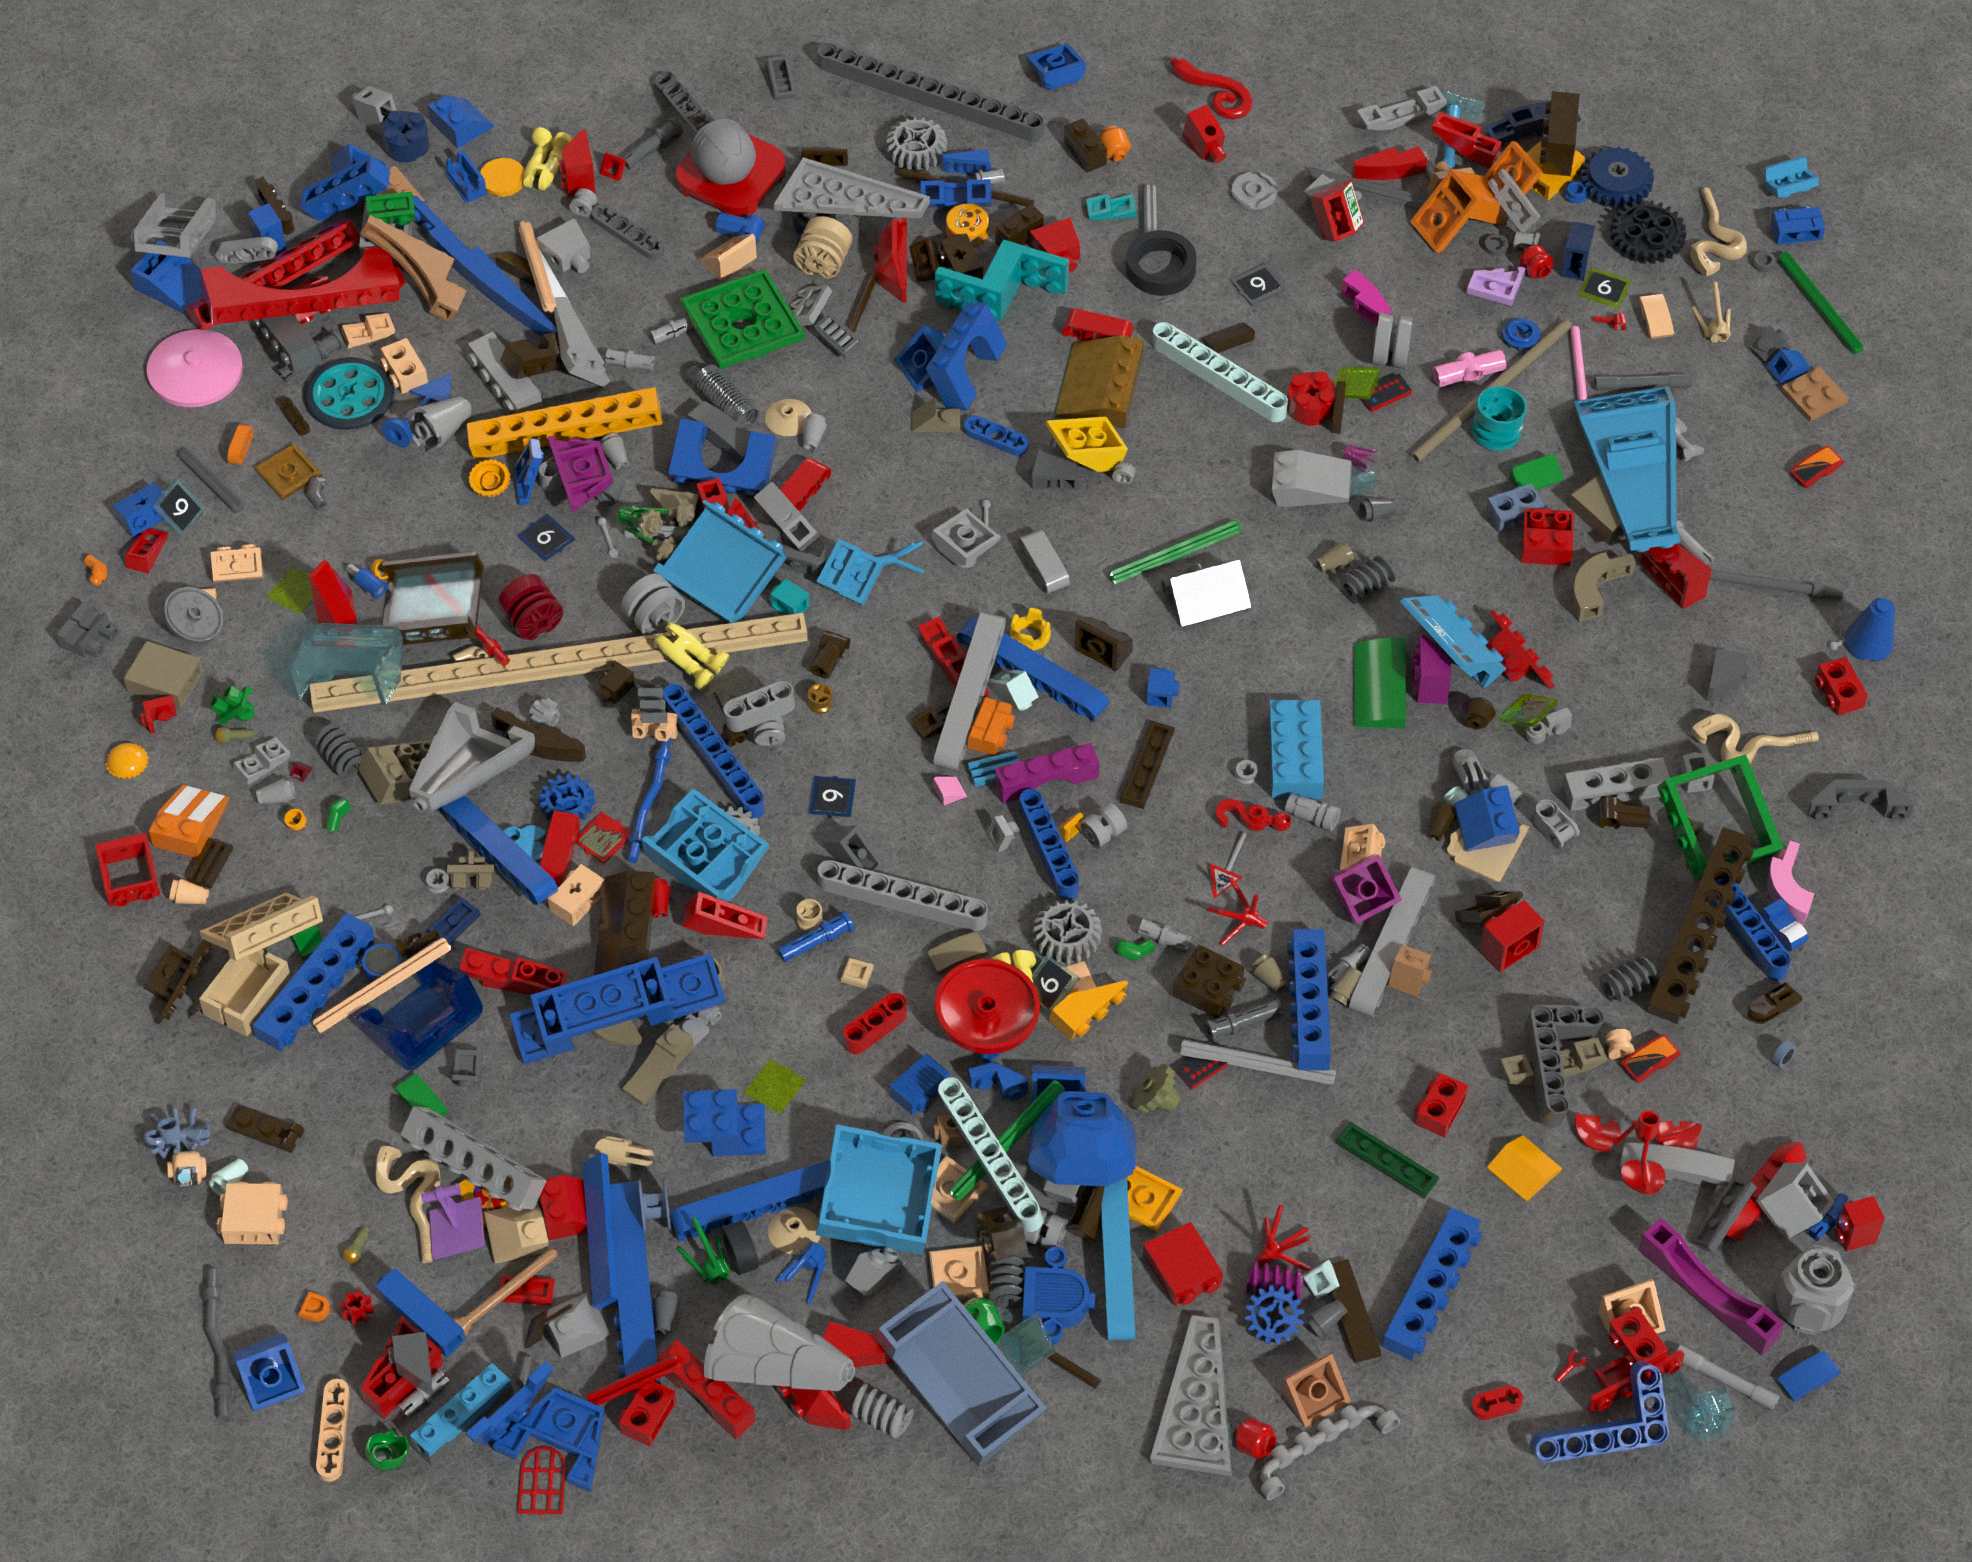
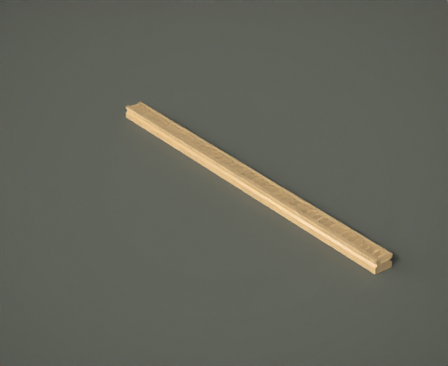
[310,613,808,713]

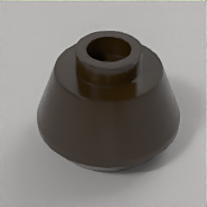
[1462,697,1496,730]

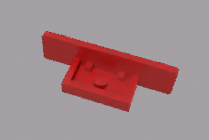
[1486,610,1555,688]
[1587,1350,1685,1413]

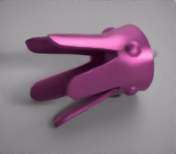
[1339,444,1377,473]

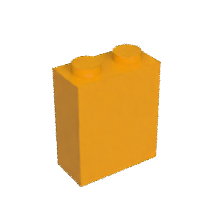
[1512,141,1585,201]

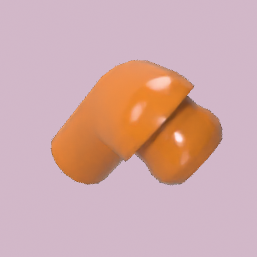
[83,554,108,586]

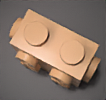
[217,1181,288,1245]

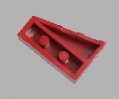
[1638,544,1712,609]
[361,1317,443,1419]

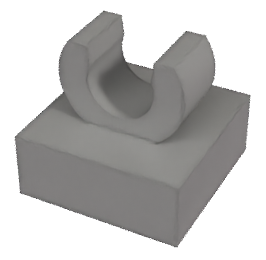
[986,815,1020,852]

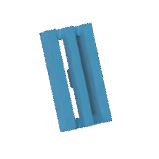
[968,751,1020,787]

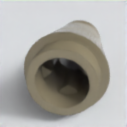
[1316,542,1354,572]
[1251,954,1288,993]
[1328,966,1362,1007]

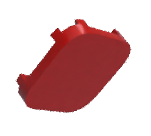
[676,133,786,216]

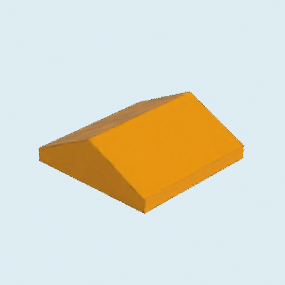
[1487,1135,1562,1202]

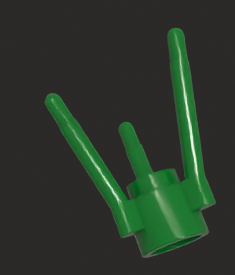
[677,1217,731,1285]

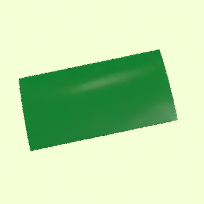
[1354,637,1406,729]

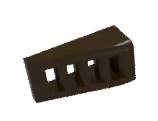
[1066,1185,1105,1240]

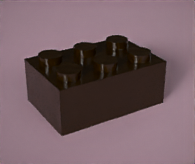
[1539,91,1580,176]

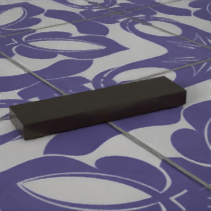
[1120,721,1175,809]
[1330,1259,1381,1363]

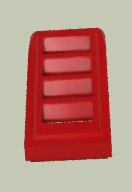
[125,528,169,574]

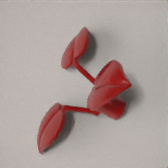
[1575,1110,1702,1195]

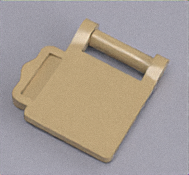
[1447,824,1530,882]

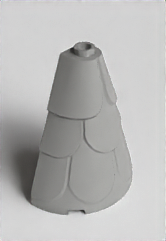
[409,702,535,813]
[704,1294,855,1391]

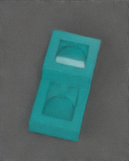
[1086,194,1138,220]

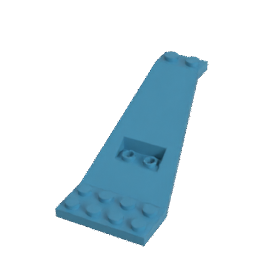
[1574,386,1680,552]

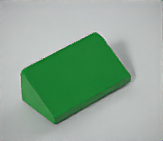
[1510,454,1564,490]

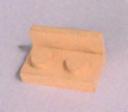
[211,544,263,582]
[1340,824,1385,870]

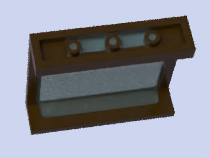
[373,551,484,646]

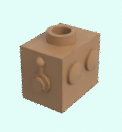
[1388,944,1432,997]

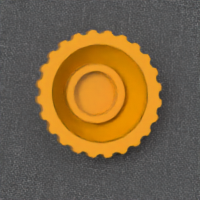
[469,459,511,498]
[105,743,148,779]

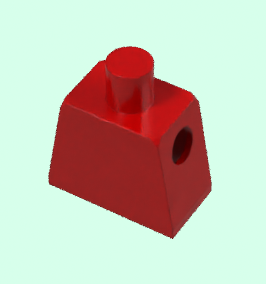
[1182,104,1227,163]
[1030,218,1080,272]

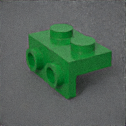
[366,191,416,225]

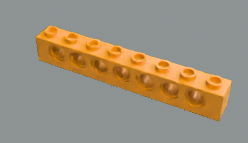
[467,387,663,459]

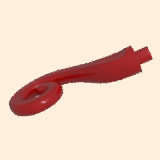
[1170,57,1252,119]

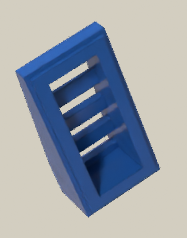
[942,149,991,175]

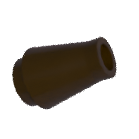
[1426,802,1456,841]

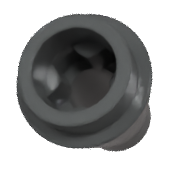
[1358,498,1397,522]
[653,1291,680,1333]
[1306,1299,1348,1337]

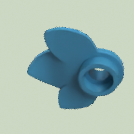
[504,825,545,861]

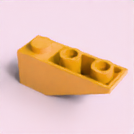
[1049,981,1129,1040]

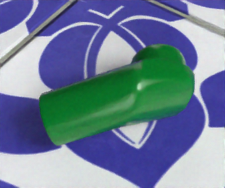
[325,798,350,832]
[1115,939,1155,961]

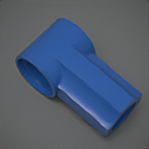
[715,212,766,244]

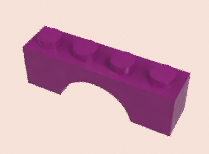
[995,743,1099,803]

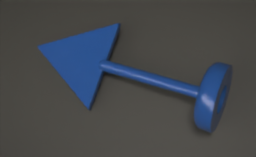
[381,374,451,448]

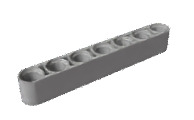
[934,612,1006,771]
[818,860,988,931]
[1349,867,1436,1018]

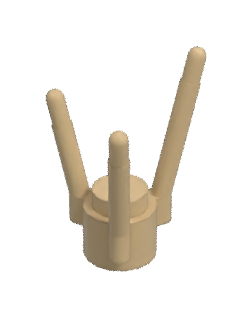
[1692,282,1731,342]

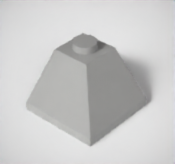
[539,1292,611,1358]

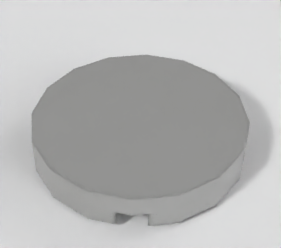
[1231,172,1277,210]

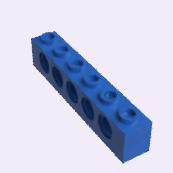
[252,913,374,1052]
[1287,929,1331,1070]
[1382,1207,1483,1361]

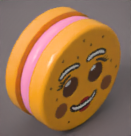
[946,204,989,246]

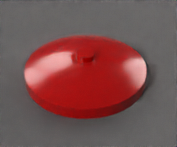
[934,959,1040,1054]

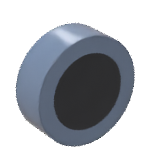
[1772,1041,1797,1068]

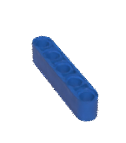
[1019,789,1079,900]
[1711,879,1791,981]

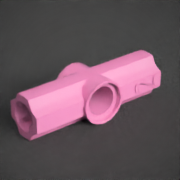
[1432,350,1507,387]

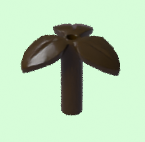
[395,929,440,971]

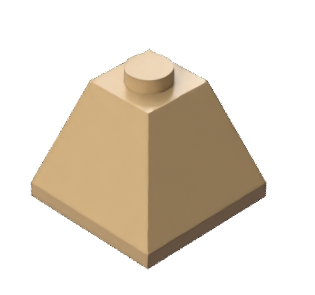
[484,1203,548,1264]

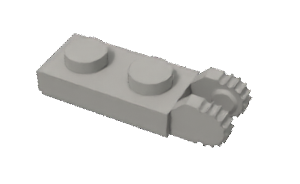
[1488,169,1541,232]

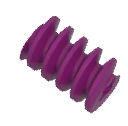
[1245,1261,1304,1302]

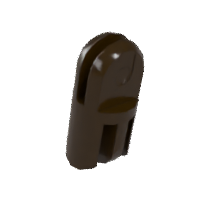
[1747,982,1803,1024]

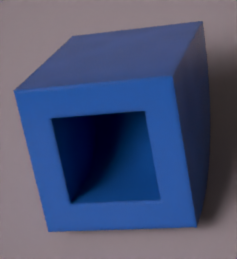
[1767,349,1811,383]

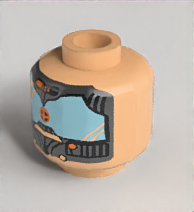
[167,1151,206,1187]

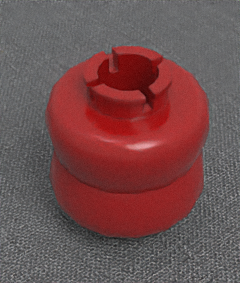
[1519,245,1554,279]

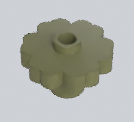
[1132,1063,1180,1114]

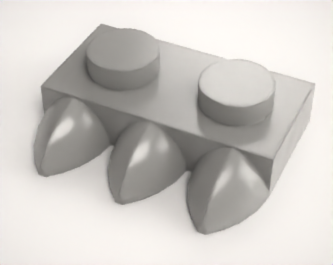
[790,285,832,326]

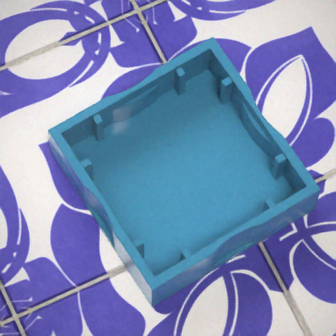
[816,1124,942,1255]

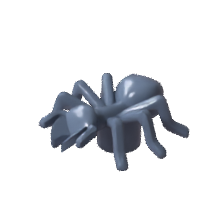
[144,1108,211,1159]

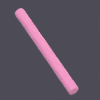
[1570,326,1587,400]

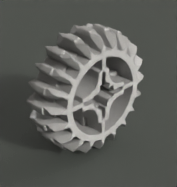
[885,117,947,172]
[1032,899,1102,966]

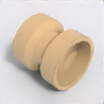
[796,899,823,933]

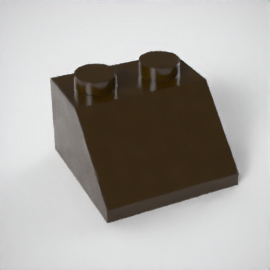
[1074,617,1133,672]

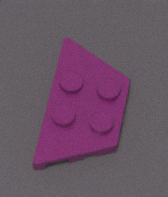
[548,436,613,512]

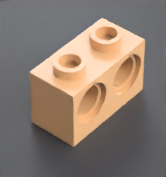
[379,338,428,394]

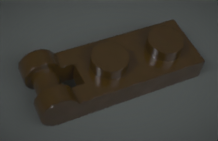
[255,177,295,235]
[226,1104,305,1153]

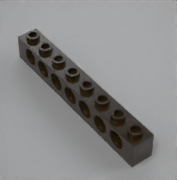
[1648,827,1754,1024]

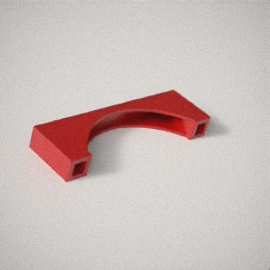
[201,246,400,325]

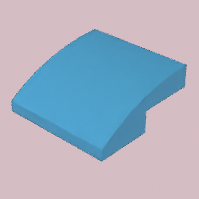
[816,539,885,606]

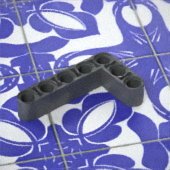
[1524,1005,1604,1128]

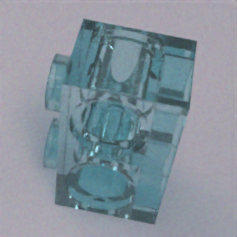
[1685,1386,1736,1442]

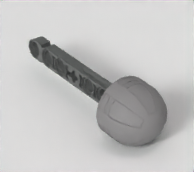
[654,71,756,185]

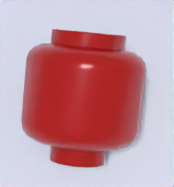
[1234,1418,1277,1459]

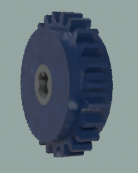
[1580,146,1654,208]

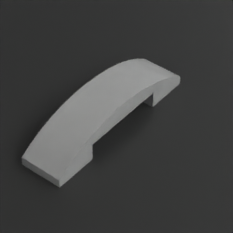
[1356,86,1447,130]

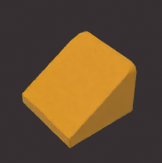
[1057,812,1083,842]

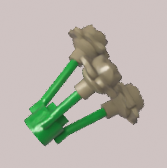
[617,498,694,564]

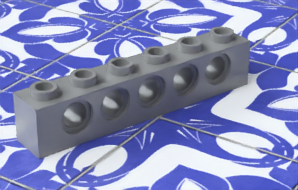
[400,1106,547,1211]

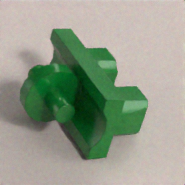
[209,685,254,724]

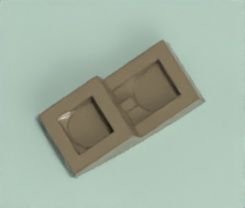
[928,932,989,974]

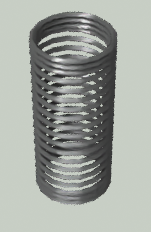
[693,365,759,428]

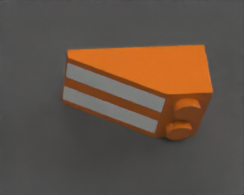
[149,785,230,858]

